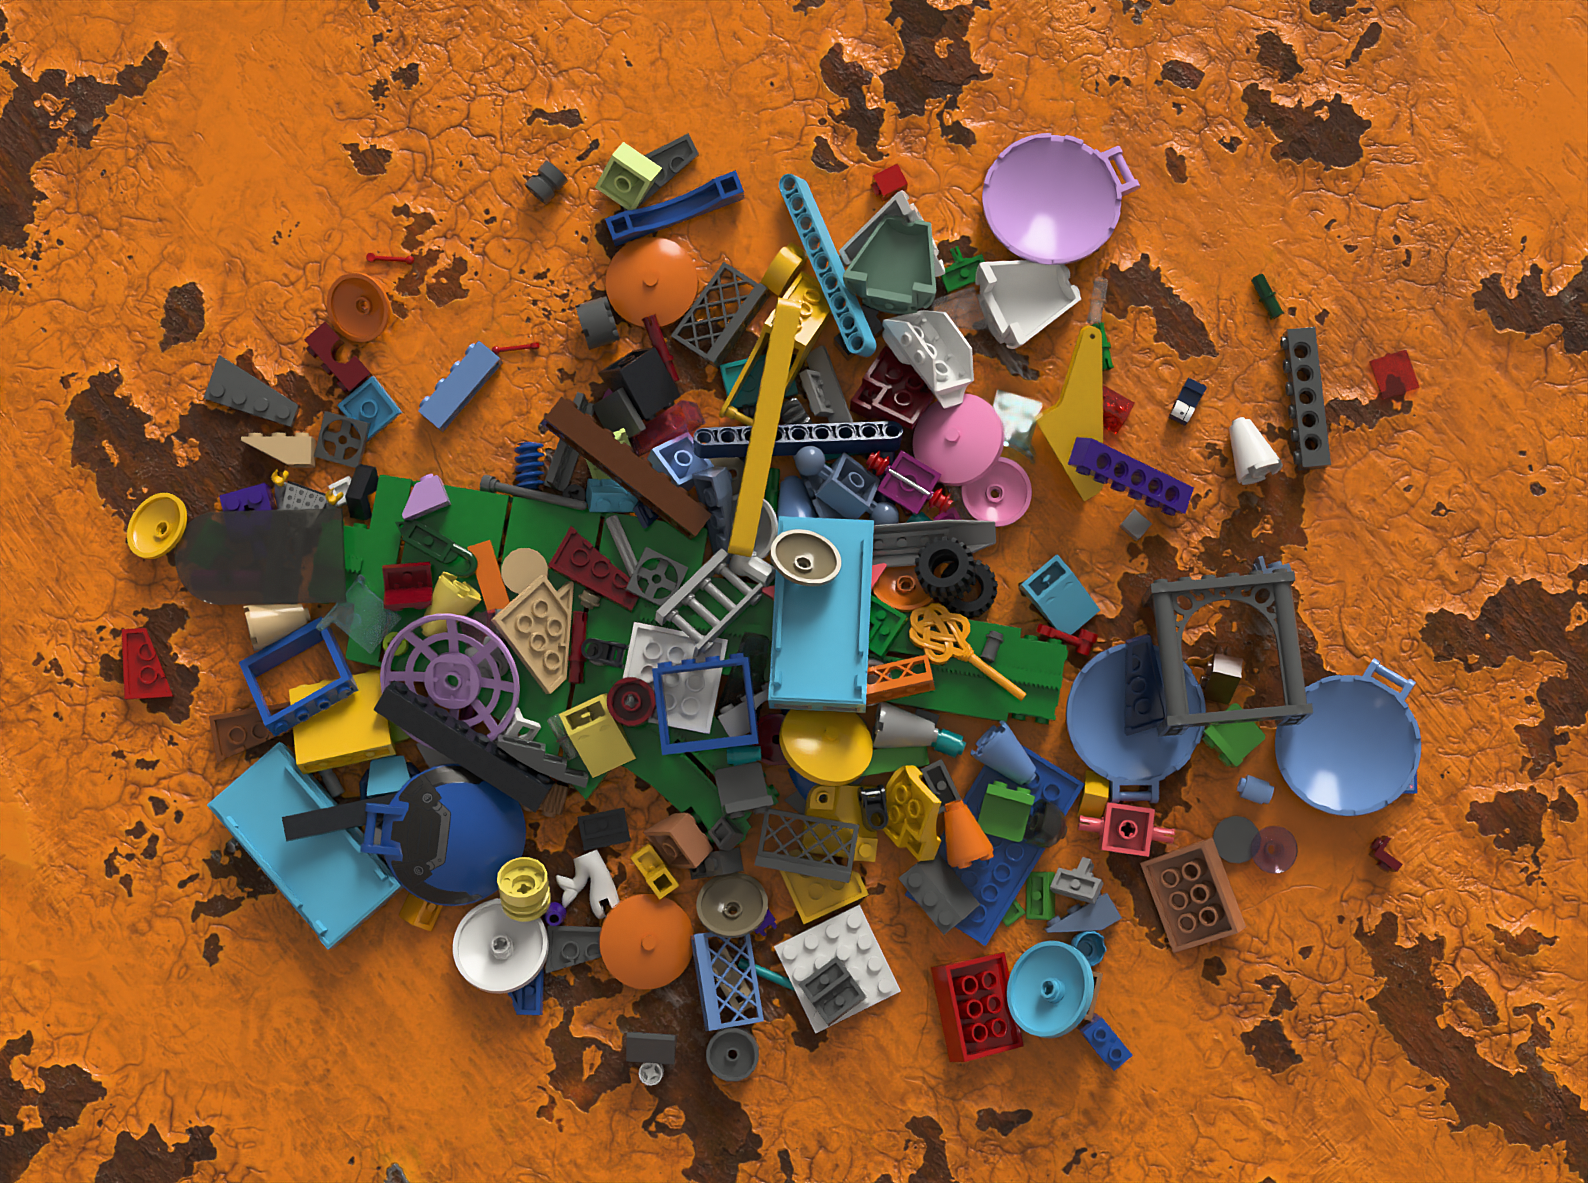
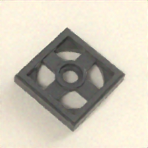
[314,411,371,468]
[625,547,688,607]

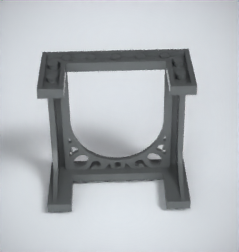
[1142,568,1313,737]

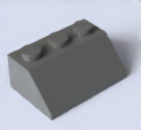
[898,851,980,935]

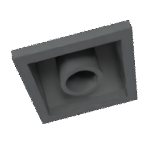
[626,1032,678,1064]

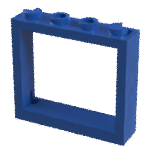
[239,616,359,736]
[652,653,760,755]

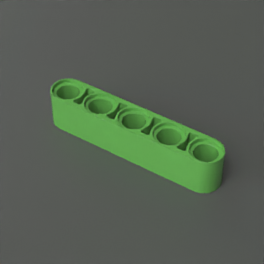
[860,746,930,777]

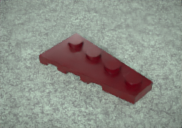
[548,526,643,612]

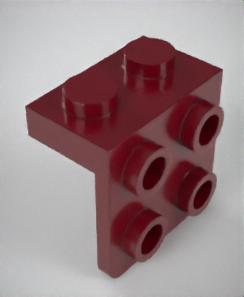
[382,562,433,611]

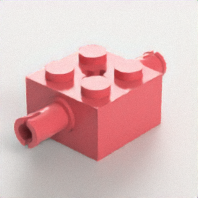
[1078,802,1175,857]

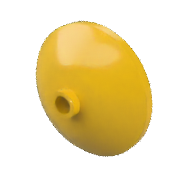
[127,493,187,559]

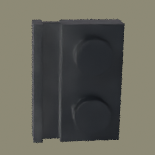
[577,808,631,851]

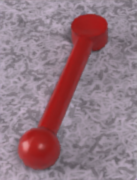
[366,253,414,265]
[491,343,540,355]

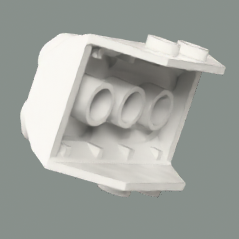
[882,310,974,409]

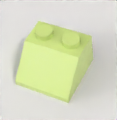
[595,142,662,210]

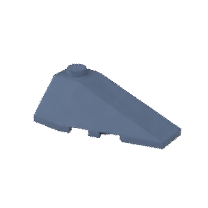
[692,466,733,564]

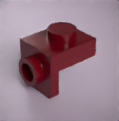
[1368,836,1403,873]

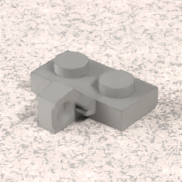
[1050,857,1104,904]

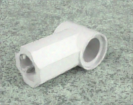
[728,550,776,587]

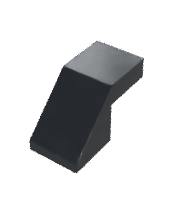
[345,464,379,521]

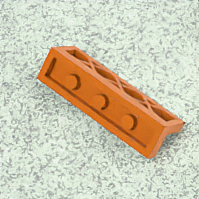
[866,655,935,705]

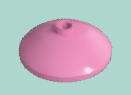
[961,457,1032,527]

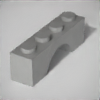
[717,681,770,737]

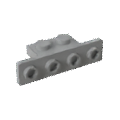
[799,346,853,423]

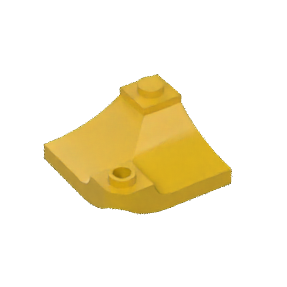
[877,765,941,861]
[800,784,878,862]

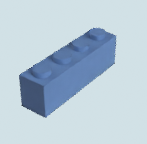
[418,341,503,432]

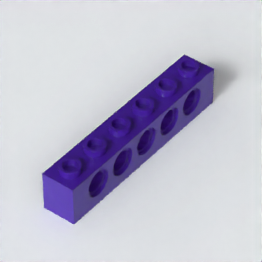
[1068,437,1194,516]

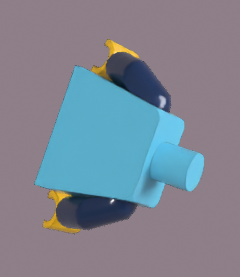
[359,754,421,801]

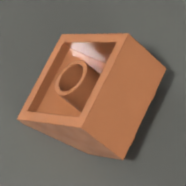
[643,813,713,868]

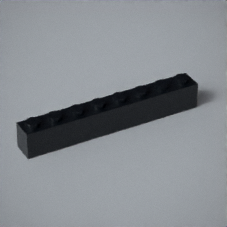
[374,680,555,813]

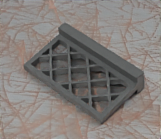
[671,262,771,369]
[543,392,595,492]
[755,808,860,883]

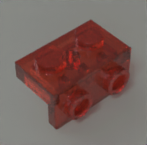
[1103,385,1135,434]

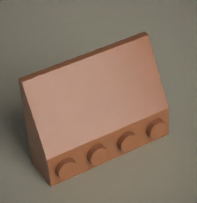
[1140,837,1246,953]

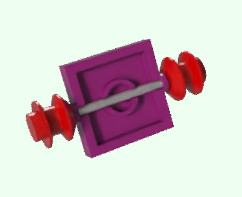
[865,450,953,515]

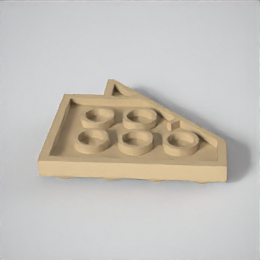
[491,575,574,694]

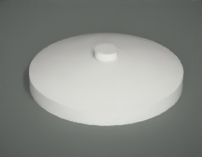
[453,898,549,994]

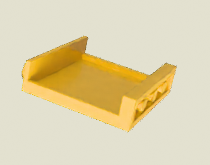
[289,669,396,774]

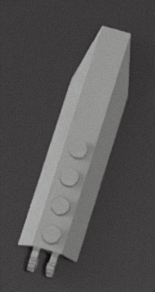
[872,520,996,567]

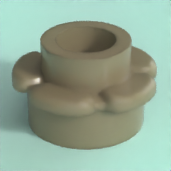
[578,589,601,609]

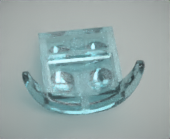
[992,389,1042,465]
[316,574,403,654]

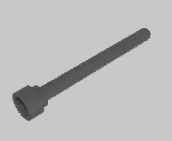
[480,475,587,510]

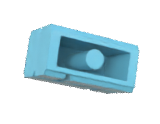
[586,479,638,512]

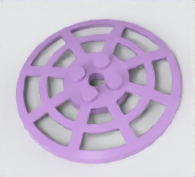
[380,614,520,750]

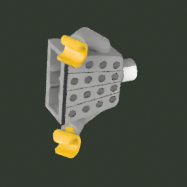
[271,469,344,538]

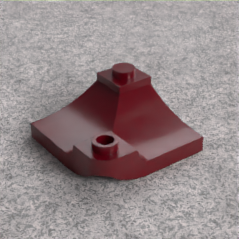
[850,346,936,429]

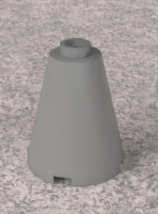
[872,702,938,749]

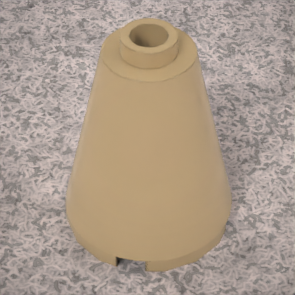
[243,604,311,651]

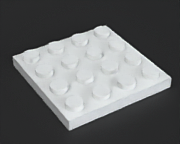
[623,622,728,734]
[774,905,901,1033]

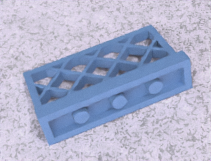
[690,932,764,1031]

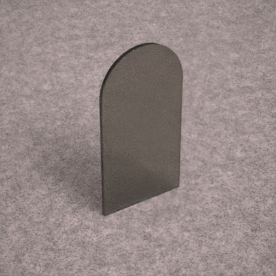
[175,508,347,605]

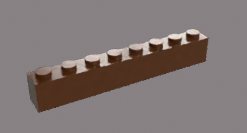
[541,397,712,540]

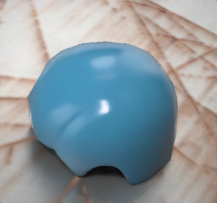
[1070,931,1107,967]

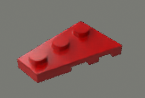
[121,628,174,700]

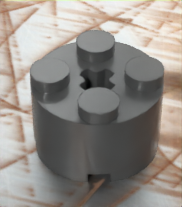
[575,297,620,350]

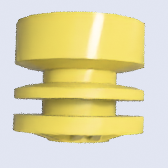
[497,857,551,922]

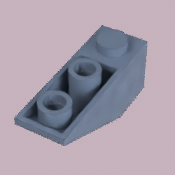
[1043,893,1122,933]

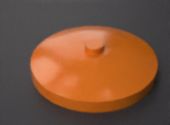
[605,237,698,329]
[599,893,694,990]

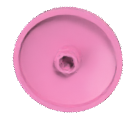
[913,394,1004,486]

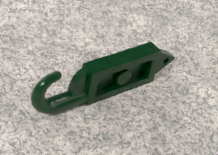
[395,519,478,578]

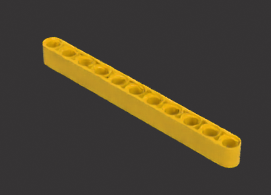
[728,297,802,558]

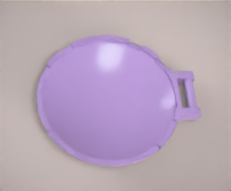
[982,133,1140,265]

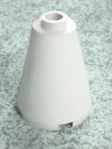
[1229,417,1283,485]

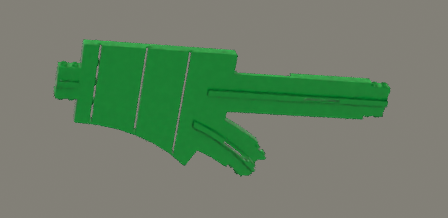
[308,475,1068,845]

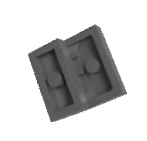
[798,956,867,1026]

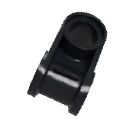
[581,638,629,669]
[857,784,888,832]

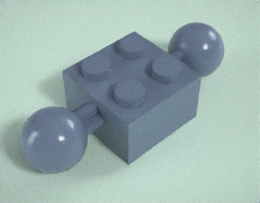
[795,446,899,525]

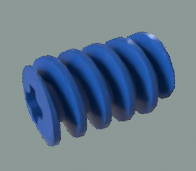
[514,442,545,491]

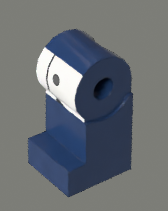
[1168,377,1207,426]

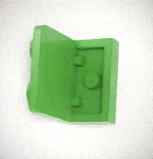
[1202,703,1265,768]
[978,781,1035,842]

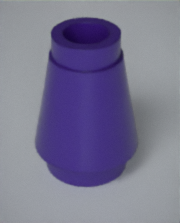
[543,902,566,926]

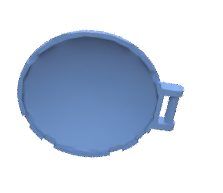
[1066,644,1206,803]
[1275,658,1421,816]

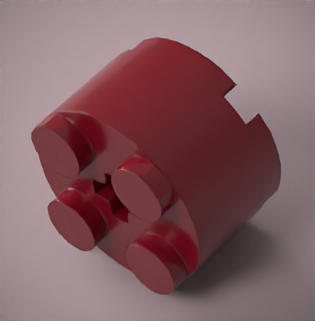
[607,677,656,727]

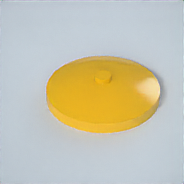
[779,709,873,786]

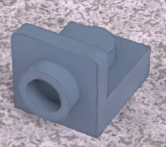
[1252,556,1292,574]

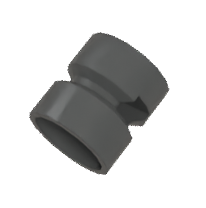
[524,160,568,205]

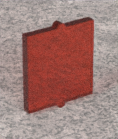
[1369,350,1420,400]

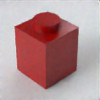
[870,163,908,202]

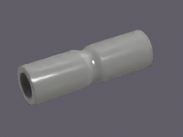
[318,768,345,798]

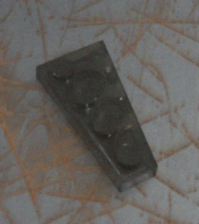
[714,632,769,721]

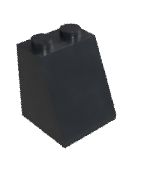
[598,347,681,422]

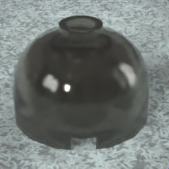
[1023,799,1067,848]

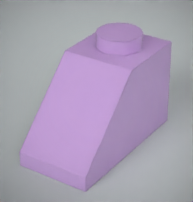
[402,474,451,521]

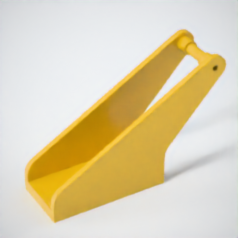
[719,271,832,426]
[1033,325,1103,501]

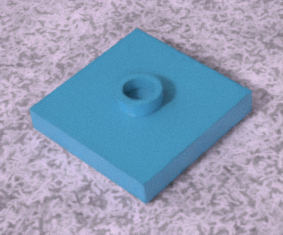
[337,376,403,442]

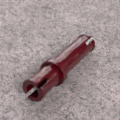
[642,314,680,382]
[568,611,588,684]

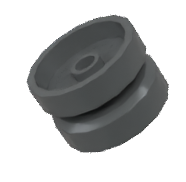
[706,1026,759,1081]

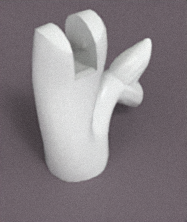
[556,850,620,919]

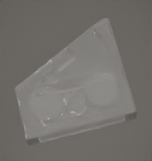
[930,286,988,331]

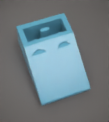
[1019,554,1100,635]

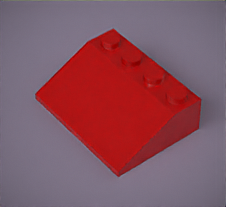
[931,952,1024,1062]

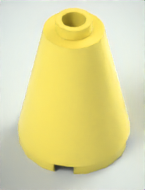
[421,572,481,637]

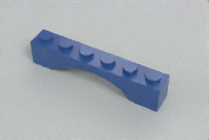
[605,170,745,247]

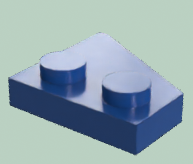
[508,966,544,1015]

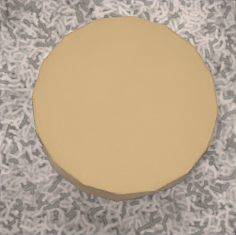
[501,548,549,594]

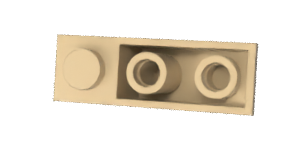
[241,433,316,468]

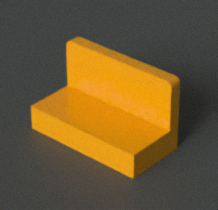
[399,892,443,931]

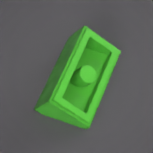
[1026,872,1055,920]

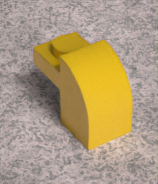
[760,242,809,296]
[630,843,679,899]

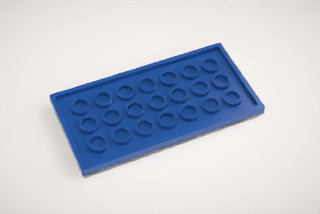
[905,745,1085,946]

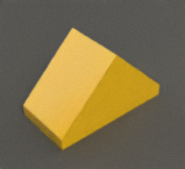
[1077,770,1109,818]

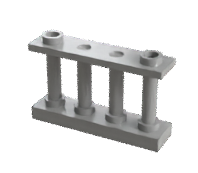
[655,548,763,657]

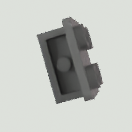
[714,762,774,819]

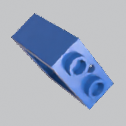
[1077,1013,1133,1071]

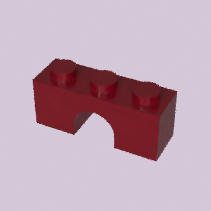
[304,322,373,393]

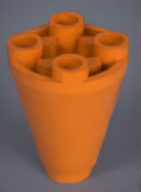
[944,799,994,869]

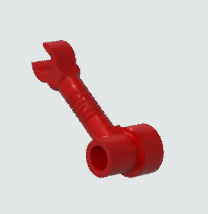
[1036,623,1099,656]

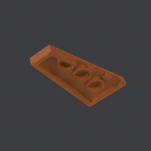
[209,702,293,762]

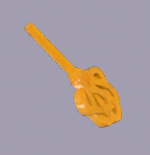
[908,603,1027,701]

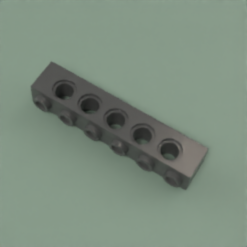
[1280,327,1331,471]

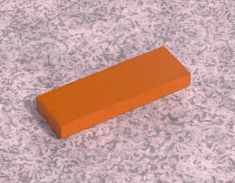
[467,540,510,615]

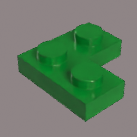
[868,595,909,658]

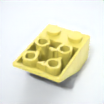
[559,693,636,778]

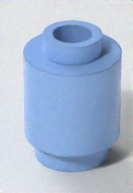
[1237,775,1274,804]

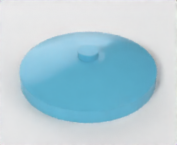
[1007,941,1094,1038]

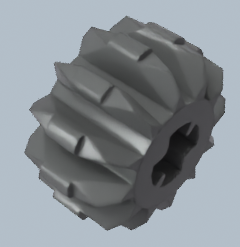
[780,397,813,425]

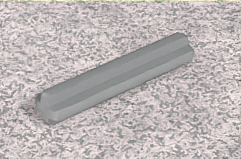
[606,515,643,581]

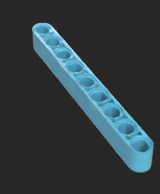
[779,174,876,357]

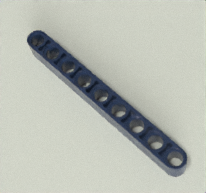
[693,421,903,459]

